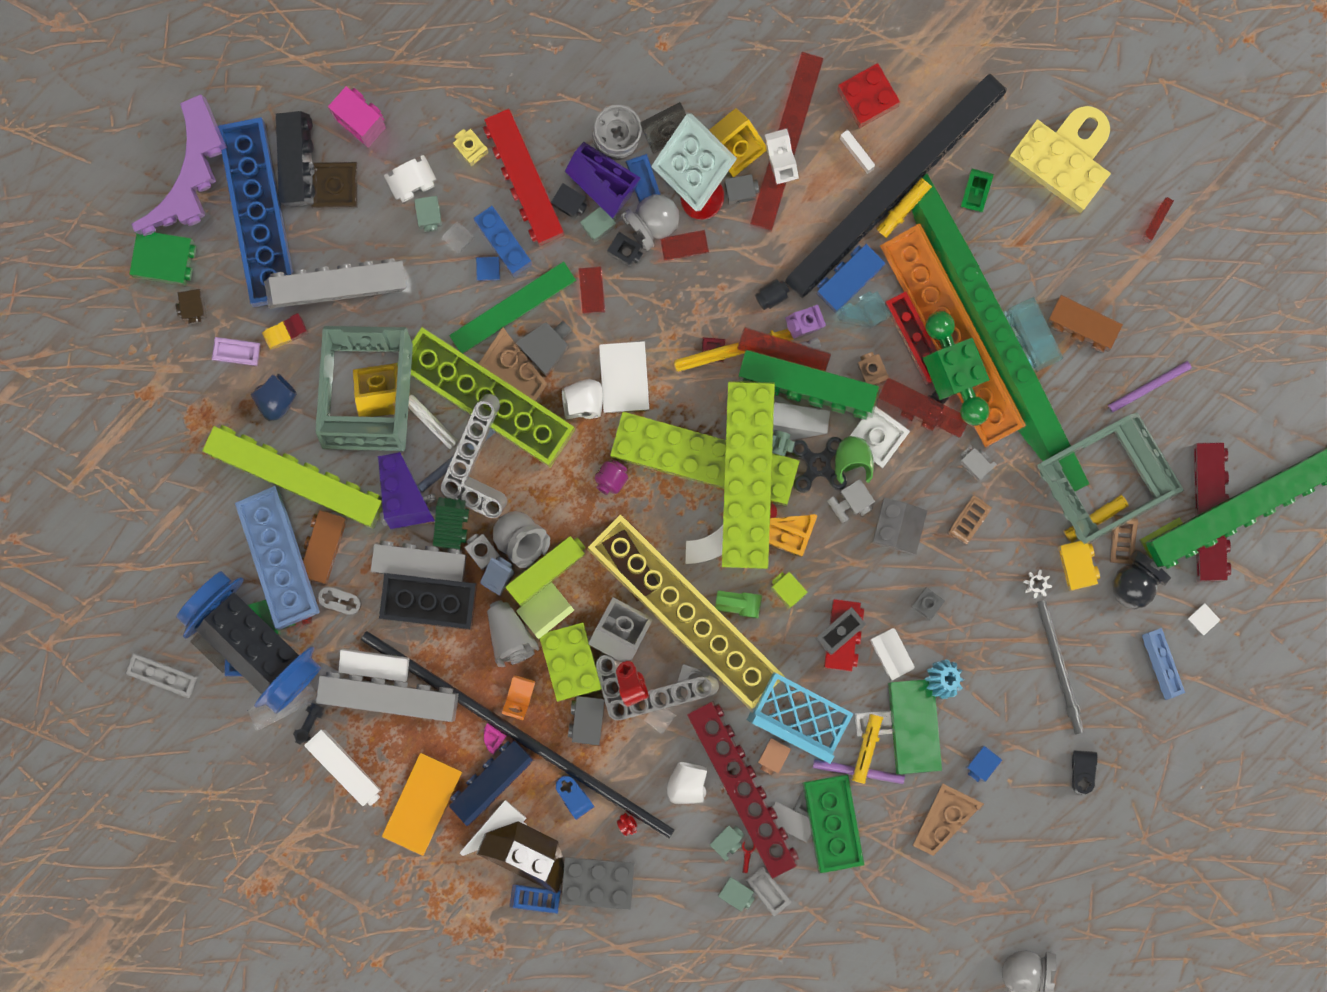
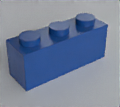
[473,206,532,277]
[817,244,885,313]

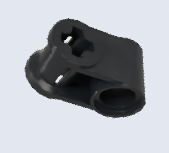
[1072,750,1098,795]

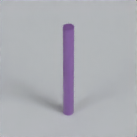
[1108,361,1192,413]
[813,759,905,784]

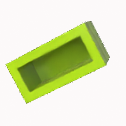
[771,572,808,609]

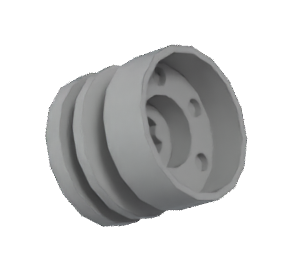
[592,105,642,160]

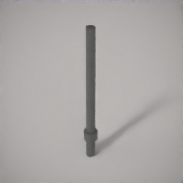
[1037,600,1084,735]

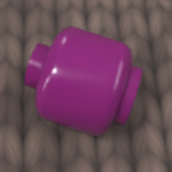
[594,460,628,495]

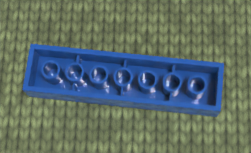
[218,117,293,307]

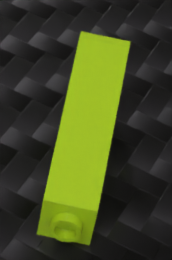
[506,536,586,607]

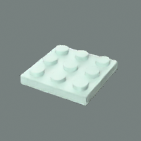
[651,114,737,211]

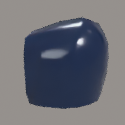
[251,374,297,421]

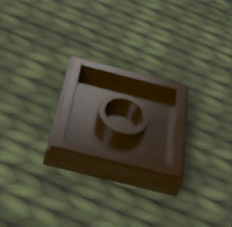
[312,162,358,209]

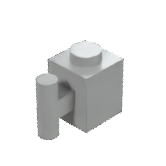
[827,479,875,524]

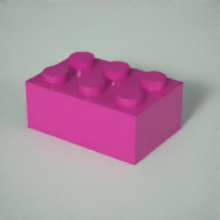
[328,86,386,148]

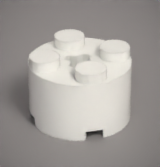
[384,155,437,203]

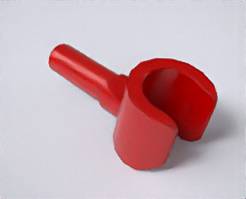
[742,840,756,873]

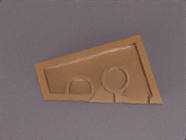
[478,328,548,401]
[912,783,984,856]

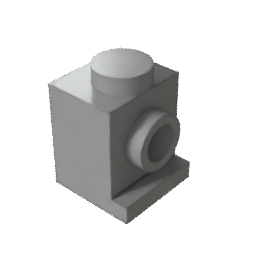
[960,445,997,482]

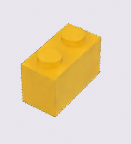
[1058,541,1100,591]

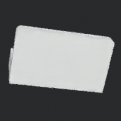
[870,628,915,681]

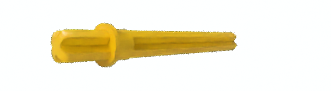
[674,329,794,372]

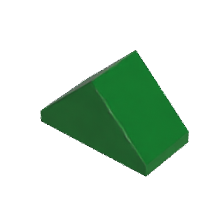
[961,168,994,212]

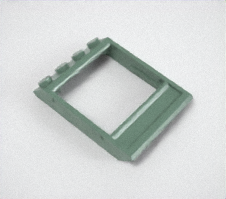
[315,326,413,451]
[1037,412,1184,544]

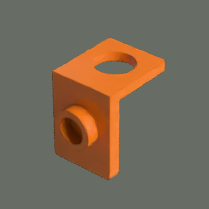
[502,675,535,720]

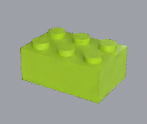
[540,623,602,702]

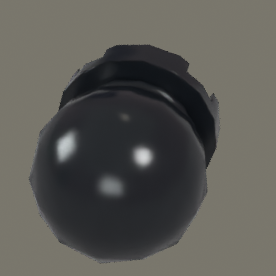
[1112,550,1171,609]

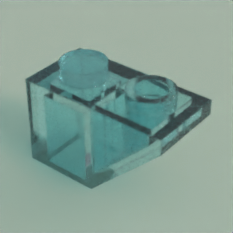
[837,291,891,329]

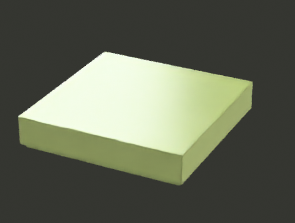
[516,582,574,639]

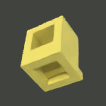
[453,129,489,167]

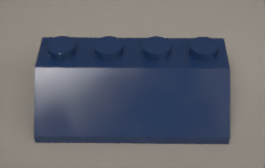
[449,741,534,826]

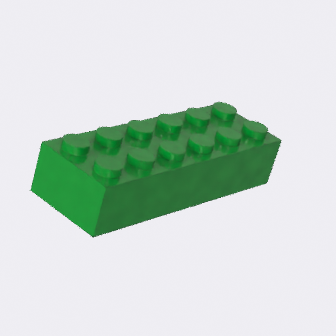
[738,350,880,420]

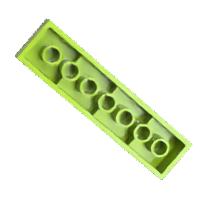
[396,327,576,468]
[722,381,775,569]
[610,412,799,507]
[202,425,383,529]

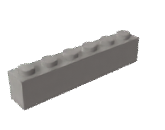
[264,258,407,309]
[316,671,459,722]

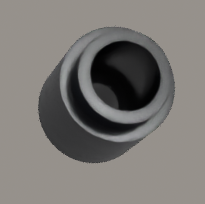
[755,279,790,310]

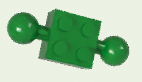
[923,311,990,426]

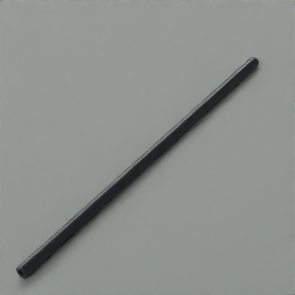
[361,631,675,839]

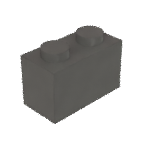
[816,607,867,656]
[568,696,605,745]

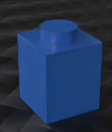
[966,746,1002,782]

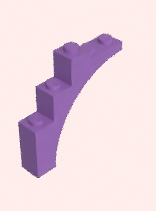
[132,94,227,236]

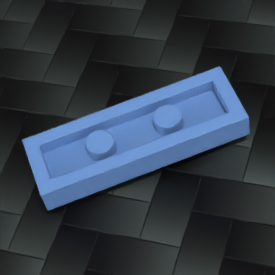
[1142,628,1185,700]

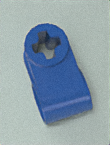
[556,776,595,820]

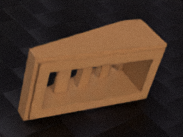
[948,495,992,545]
[1110,515,1138,564]

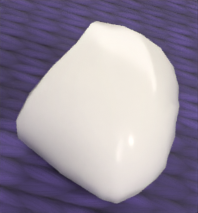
[562,379,603,419]
[667,762,707,804]

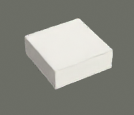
[1187,603,1220,636]

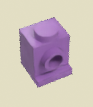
[785,305,826,339]

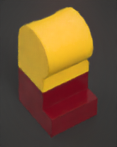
[262,313,309,350]

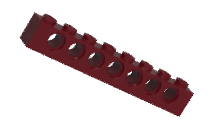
[687,701,799,879]

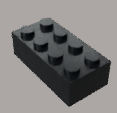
[379,573,477,630]

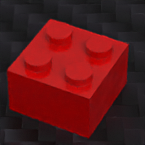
[837,63,900,129]

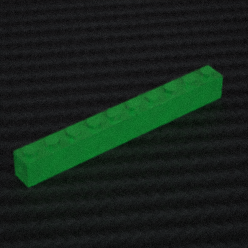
[1145,447,1327,569]

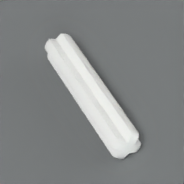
[408,394,458,449]

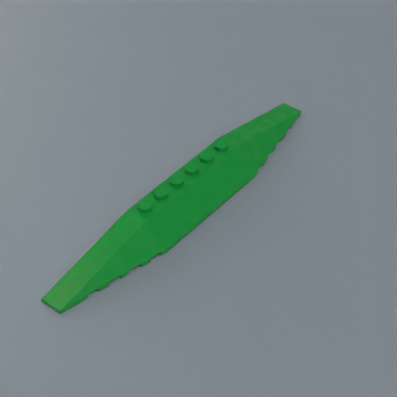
[912,174,1089,491]

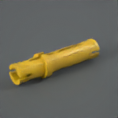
[876,177,932,238]
[1064,494,1129,543]
[851,714,884,784]

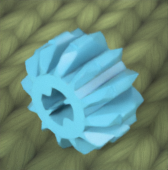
[925,660,965,699]

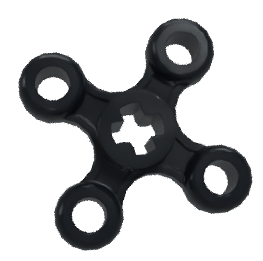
[791,437,847,493]

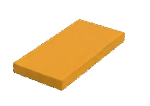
[382,753,462,856]

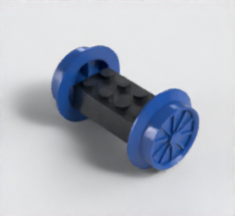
[176,571,321,714]

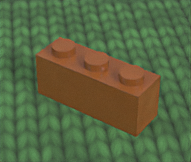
[1047,295,1123,353]
[302,510,348,585]

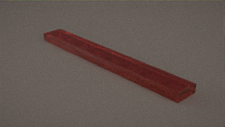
[750,52,824,232]

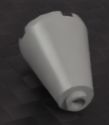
[487,600,539,667]

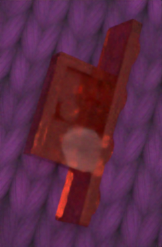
[879,378,967,438]

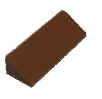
[602,530,659,602]

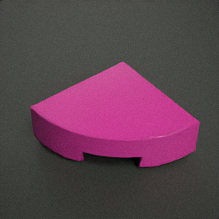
[484,723,506,755]

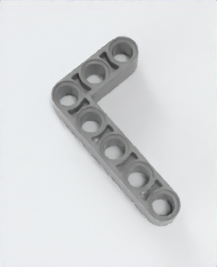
[441,394,508,518]
[596,655,719,720]

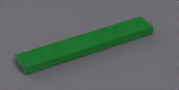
[449,262,576,354]

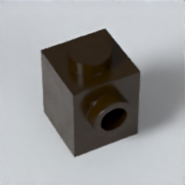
[175,289,207,325]

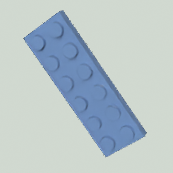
[235,486,320,630]

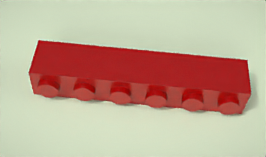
[482,109,565,246]

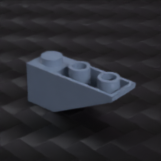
[480,557,515,596]

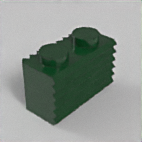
[433,497,470,550]

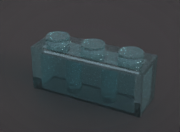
[1006,297,1064,372]

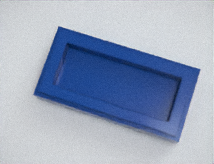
[625,154,661,203]

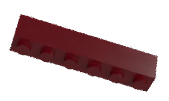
[1193,443,1231,582]

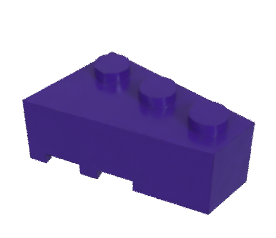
[565,142,641,219]
[378,452,435,529]

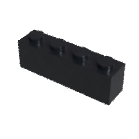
[276,111,315,207]

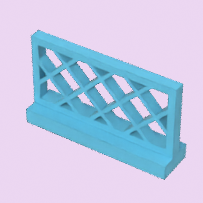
[746,672,853,764]

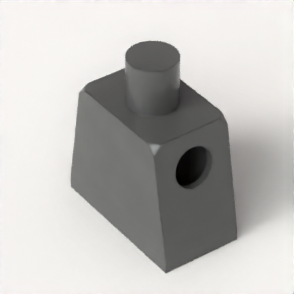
[516,321,572,376]

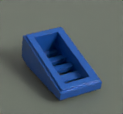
[510,884,561,914]

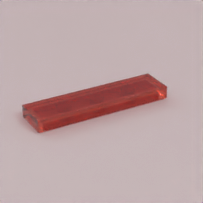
[737,327,831,372]

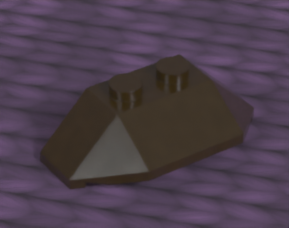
[476,821,564,894]

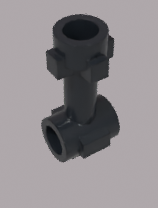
[293,702,324,745]

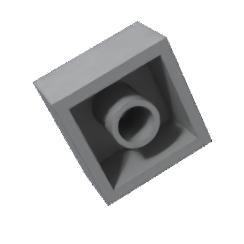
[588,597,653,662]

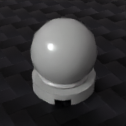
[621,194,679,251]
[493,511,550,568]
[1001,950,1056,992]

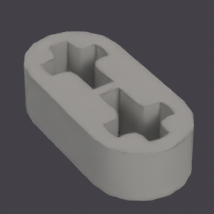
[318,587,361,615]

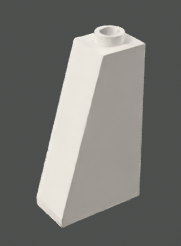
[304,730,382,806]

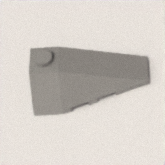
[773,402,830,440]

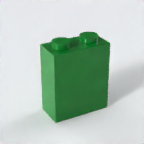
[129,232,197,286]

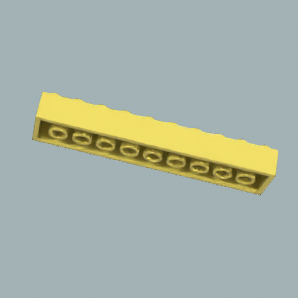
[588,515,785,710]

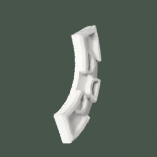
[685,525,723,564]

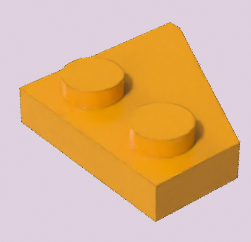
[769,514,817,557]

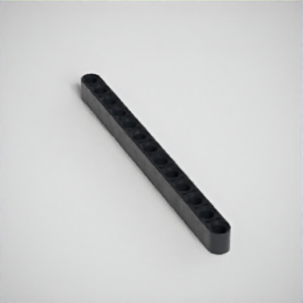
[785,74,1007,298]

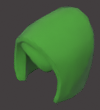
[835,436,874,483]

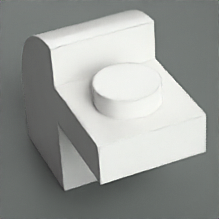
[765,129,799,184]

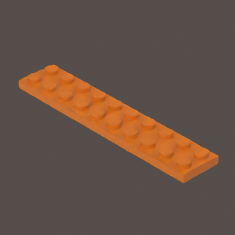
[880,224,1026,447]

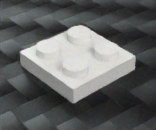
[850,406,910,469]

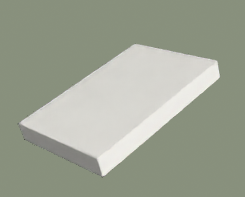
[599,341,649,413]

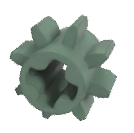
[773,430,795,456]

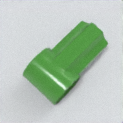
[715,590,762,618]

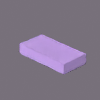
[212,337,261,366]

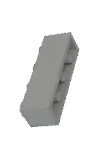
[371,541,466,582]

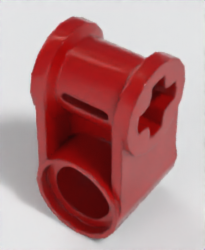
[616,661,649,707]

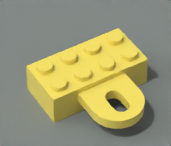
[1008,106,1111,213]

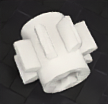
[1023,570,1052,599]

